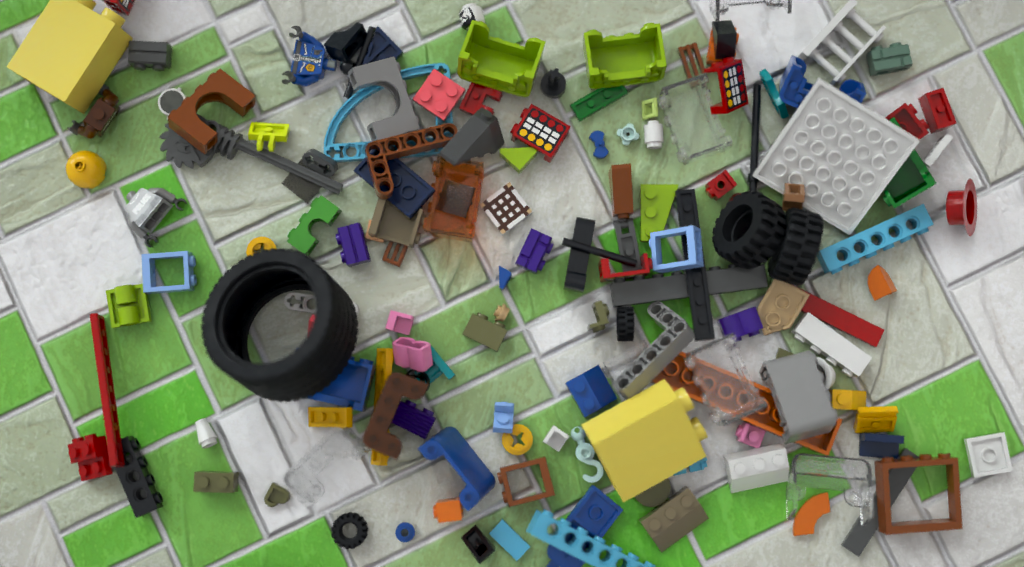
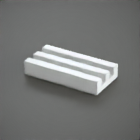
[922,134,953,169]

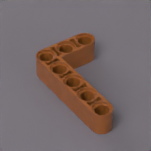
[365,123,458,200]

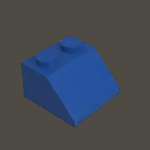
[565,365,617,417]

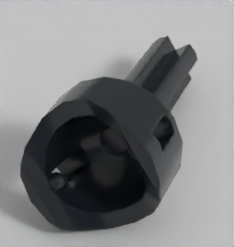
[540,68,566,98]

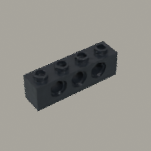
[115,436,163,518]

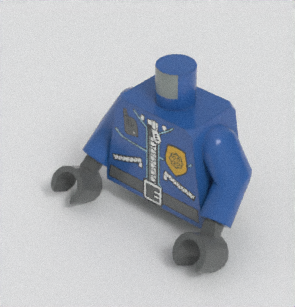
[282,26,337,86]

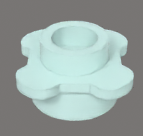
[617,123,639,146]

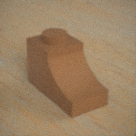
[782,183,805,212]

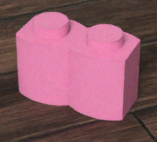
[392,337,433,372]

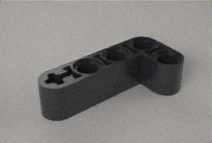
[564,217,595,293]

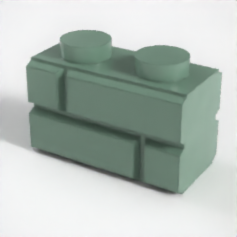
[866,42,912,76]

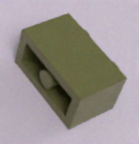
[463,312,507,352]
[193,471,239,493]

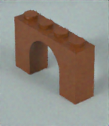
[168,69,256,155]

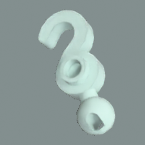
[571,426,604,483]

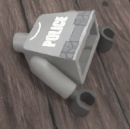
[125,188,188,247]

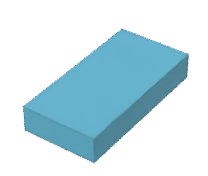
[489,519,530,561]

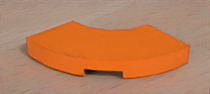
[793,492,831,536]

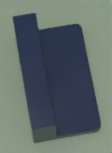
[859,433,904,459]

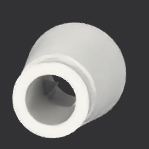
[195,418,218,449]

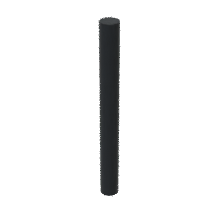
[343,26,376,99]
[562,238,637,267]

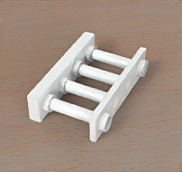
[798,0,886,86]

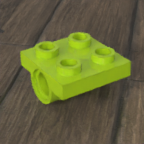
[106,284,152,328]

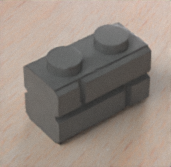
[128,41,172,71]

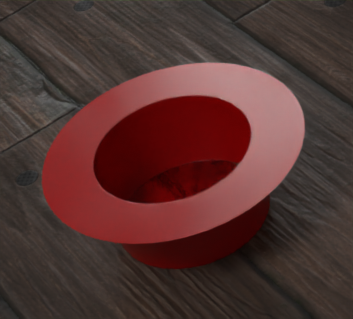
[946,178,977,236]

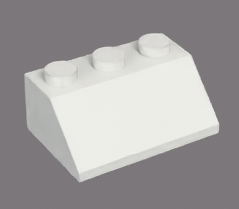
[723,443,789,493]

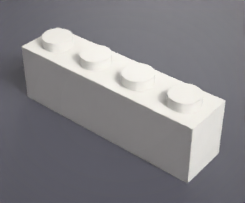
[791,312,872,378]

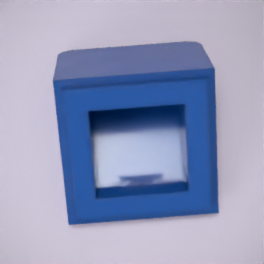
[499,266,512,291]

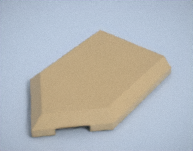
[756,279,810,336]

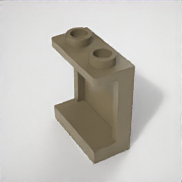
[368,198,427,248]

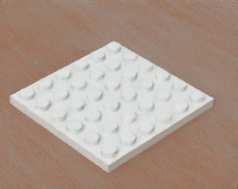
[752,78,920,235]

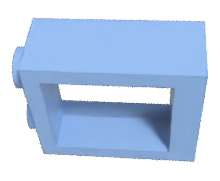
[649,225,704,273]
[141,251,197,294]

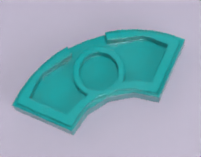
[759,69,789,119]

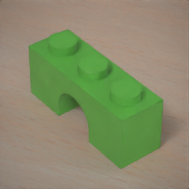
[287,195,342,256]

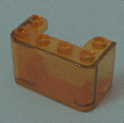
[423,156,485,243]

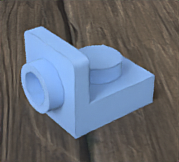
[493,402,514,434]

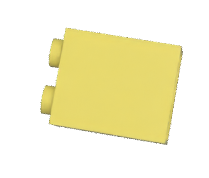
[7,0,133,114]
[581,379,708,503]

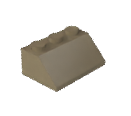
[639,486,709,552]

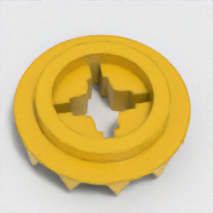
[246,237,277,256]
[502,424,533,455]

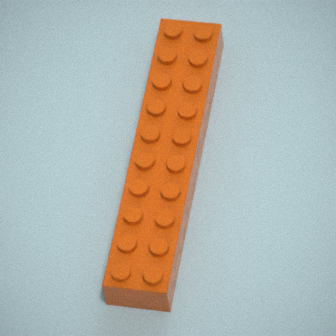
[651,351,843,456]

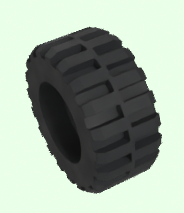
[712,191,787,269]
[768,207,824,286]

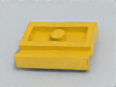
[853,406,899,433]

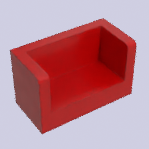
[918,88,956,134]

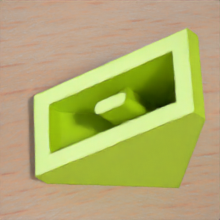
[500,147,538,174]

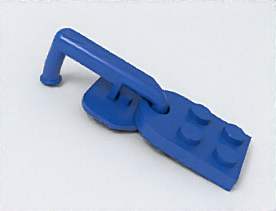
[546,485,623,567]

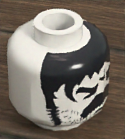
[459,3,485,30]

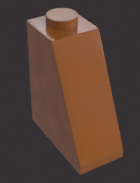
[608,163,634,219]

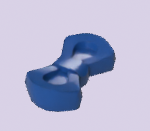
[589,130,609,159]

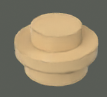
[493,303,510,322]

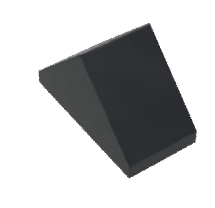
[712,20,737,60]
[461,525,495,564]

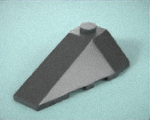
[438,107,505,166]

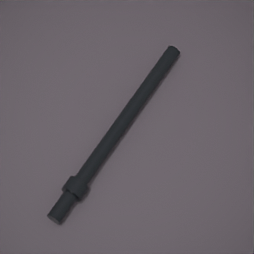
[747,85,761,191]

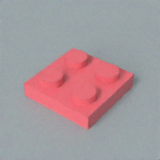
[413,69,465,121]

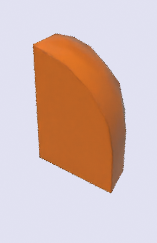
[867,265,897,301]

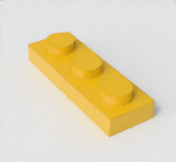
[308,407,353,428]

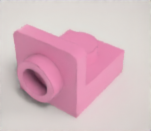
[735,422,766,448]

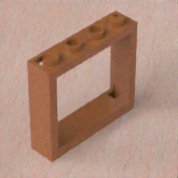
[874,453,963,535]

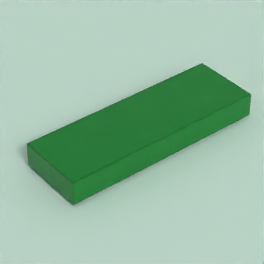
[570,86,628,122]

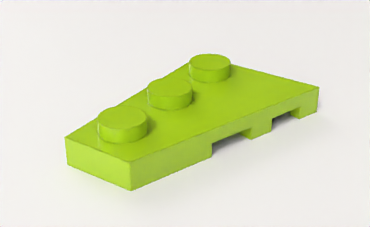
[640,184,679,242]

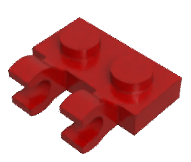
[459,82,502,116]

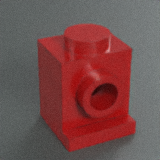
[705,170,737,201]

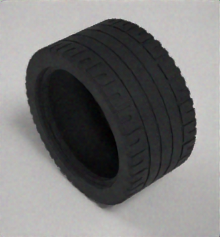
[201,248,358,402]

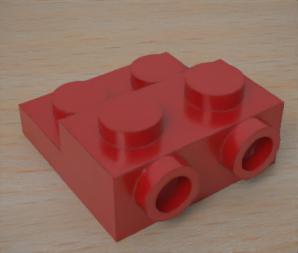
[885,103,930,140]
[68,434,113,481]

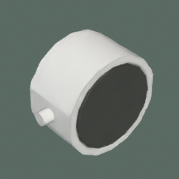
[158,88,187,120]

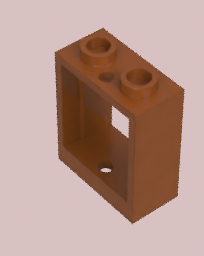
[497,456,555,507]

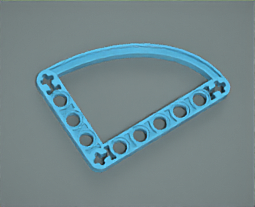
[324,63,453,162]

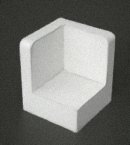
[543,425,570,452]

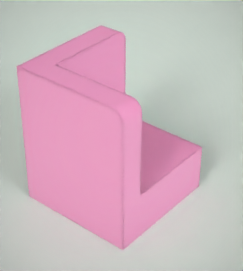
[385,310,414,335]

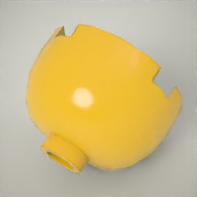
[66,150,107,189]

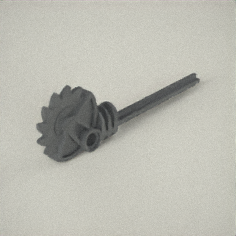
[159,114,343,195]

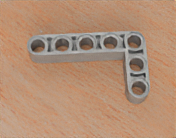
[614,301,695,399]

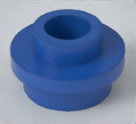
[395,522,415,542]

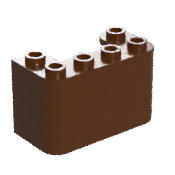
[363,372,429,460]

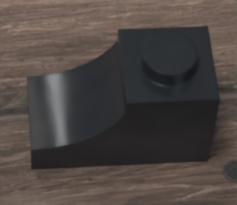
[324,23,366,64]

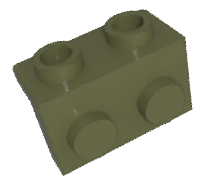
[587,300,610,333]

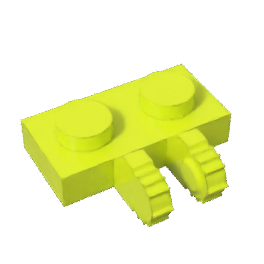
[248,122,290,152]

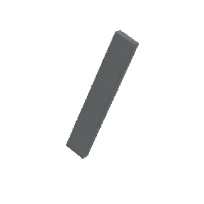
[841,448,919,557]

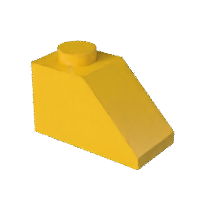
[828,389,866,410]

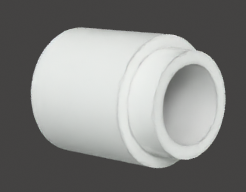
[644,120,664,149]

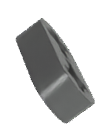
[302,149,338,177]

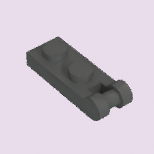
[613,218,642,272]

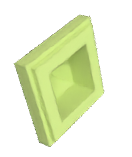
[642,98,659,120]

